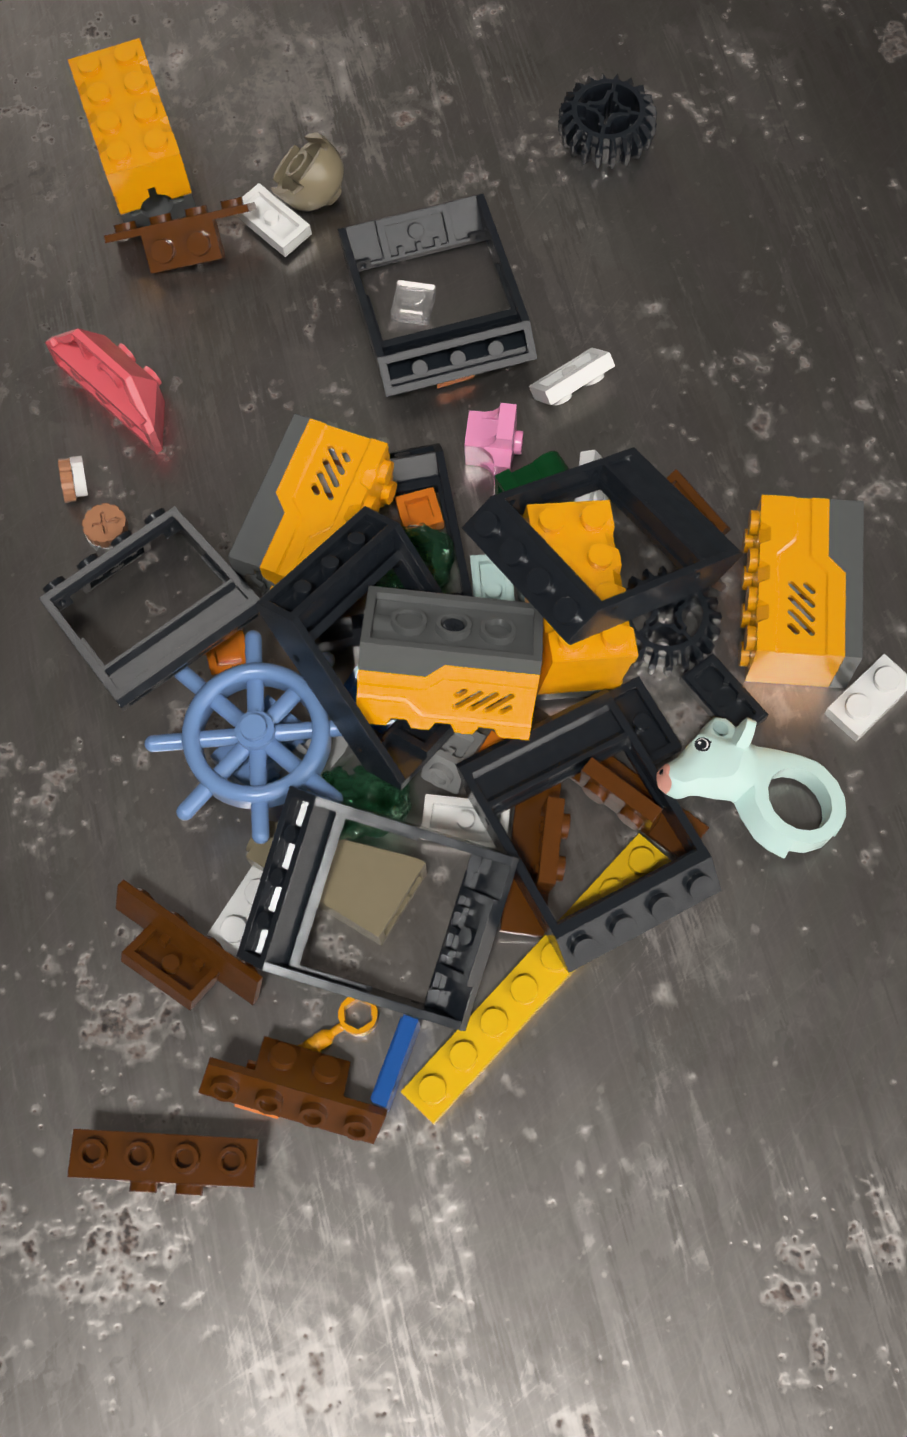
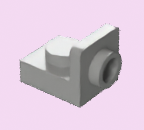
[421,731,486,794]

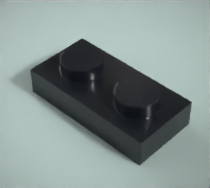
[610,676,682,765]

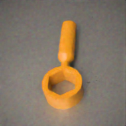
[297,997,379,1052]

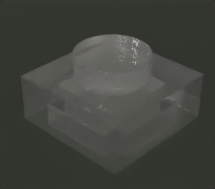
[391,280,436,326]

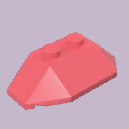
[45,328,165,454]

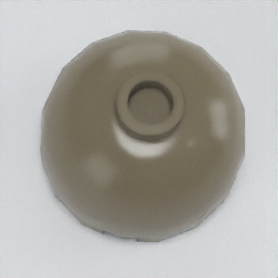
[271,132,344,212]

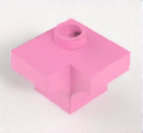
[464,403,524,485]

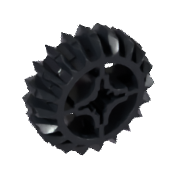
[558,73,657,169]
[624,566,722,677]

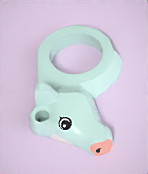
[656,717,846,859]

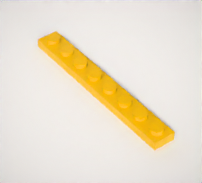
[401,833,671,1125]

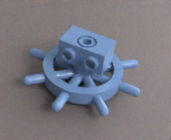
[144,630,343,844]

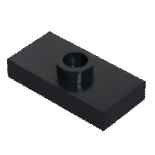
[680,653,769,727]

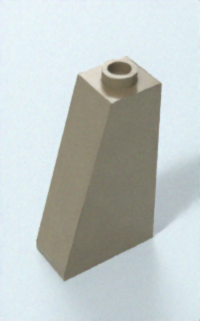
[246,821,428,946]

